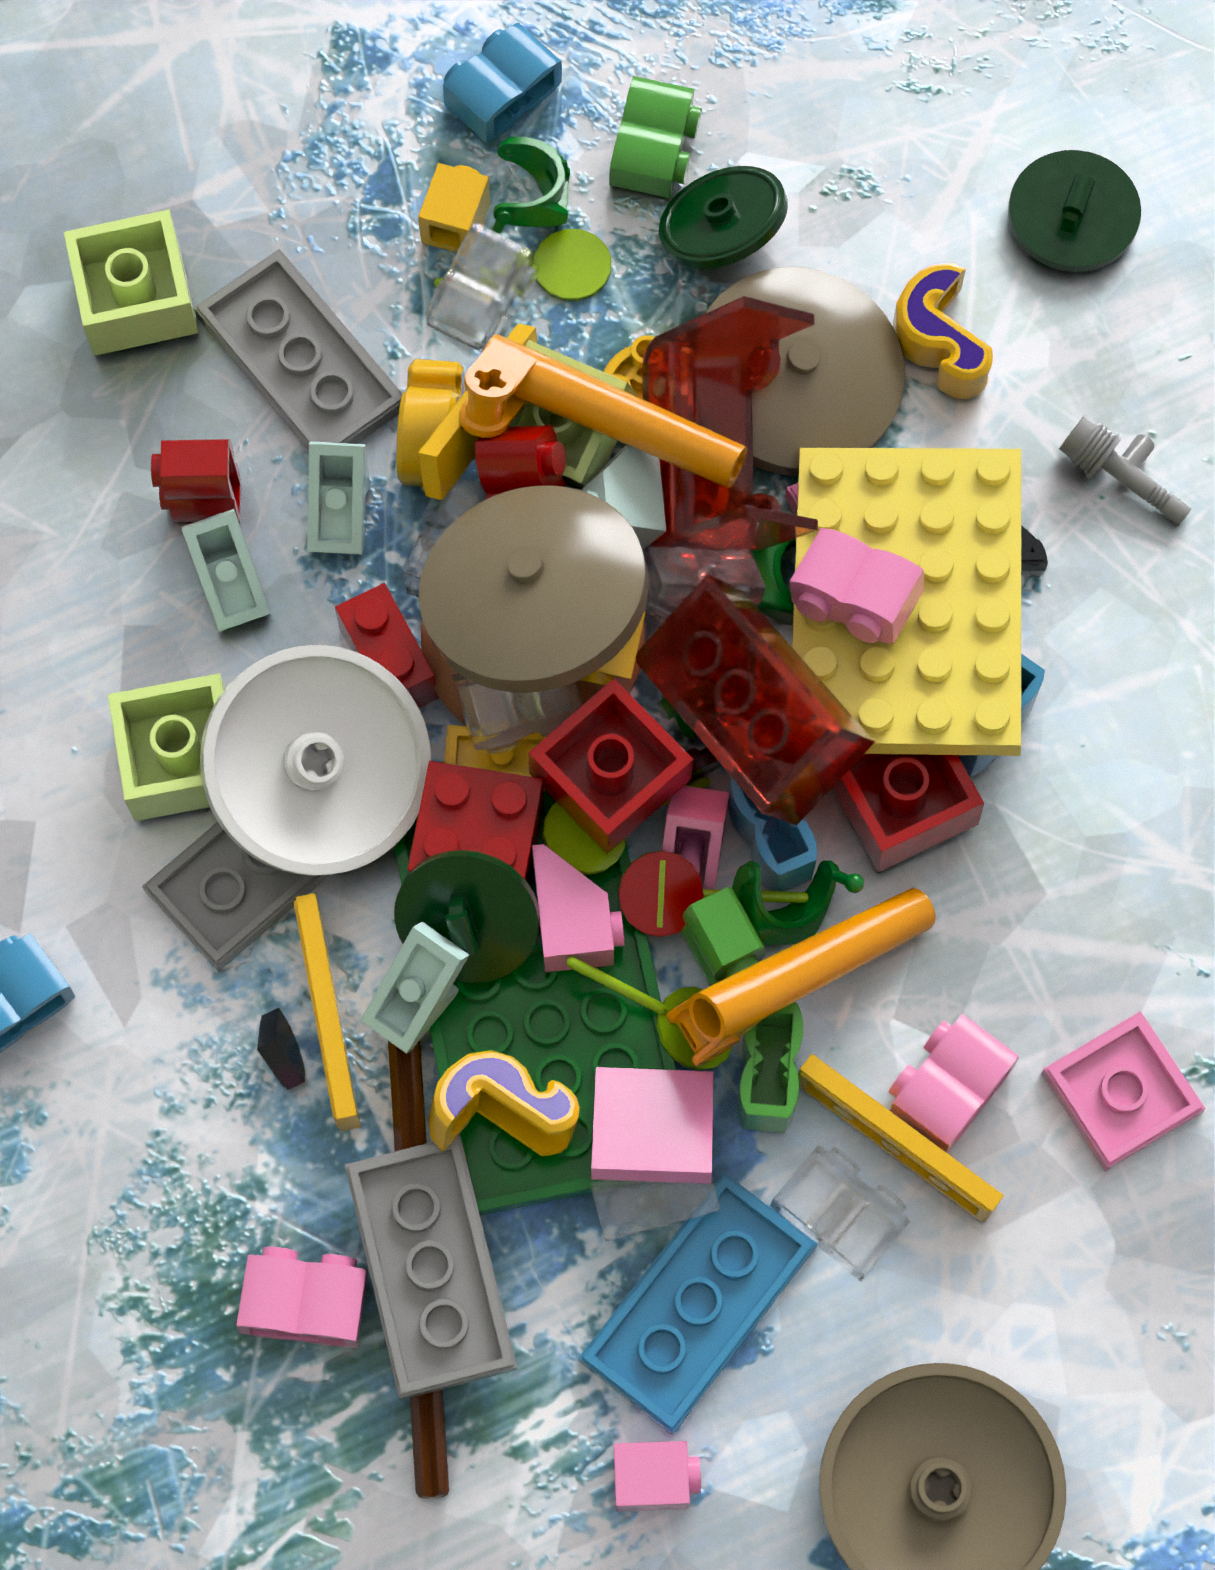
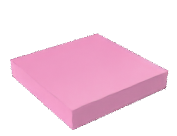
[1041,1011,1206,1171]
[591,1067,714,1184]

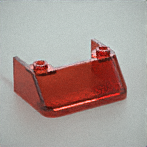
[642,296,818,552]

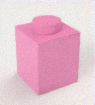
[614,1441,701,1512]

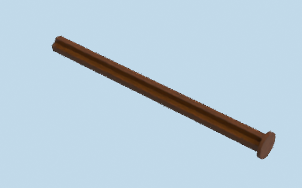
[388,1041,449,1499]

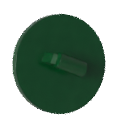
[1008,150,1141,272]
[659,166,788,269]
[394,850,540,983]

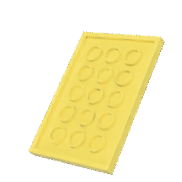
[789,448,1021,756]

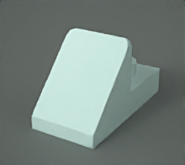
[307,441,370,555]
[181,509,271,632]
[360,922,469,1054]

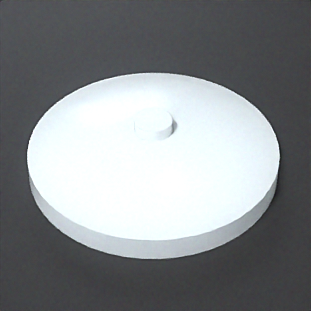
[200,645,431,876]

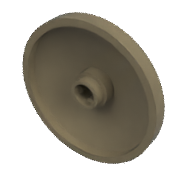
[689,267,905,476]
[419,486,649,693]
[818,1363,1066,1570]

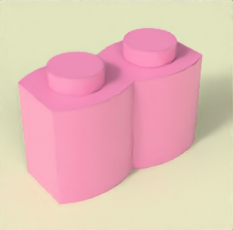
[789,528,924,644]
[889,1014,1019,1153]
[236,1247,368,1348]

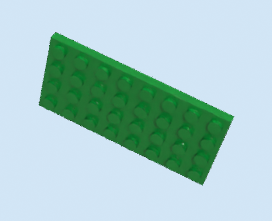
[394,762,676,1216]

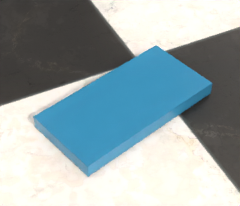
[578,1172,818,1436]

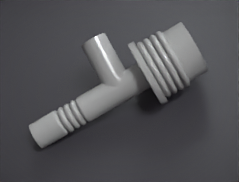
[1059,415,1192,526]

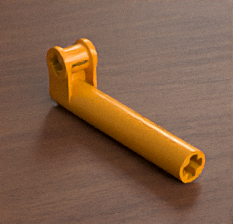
[459,334,747,488]
[666,888,936,1067]

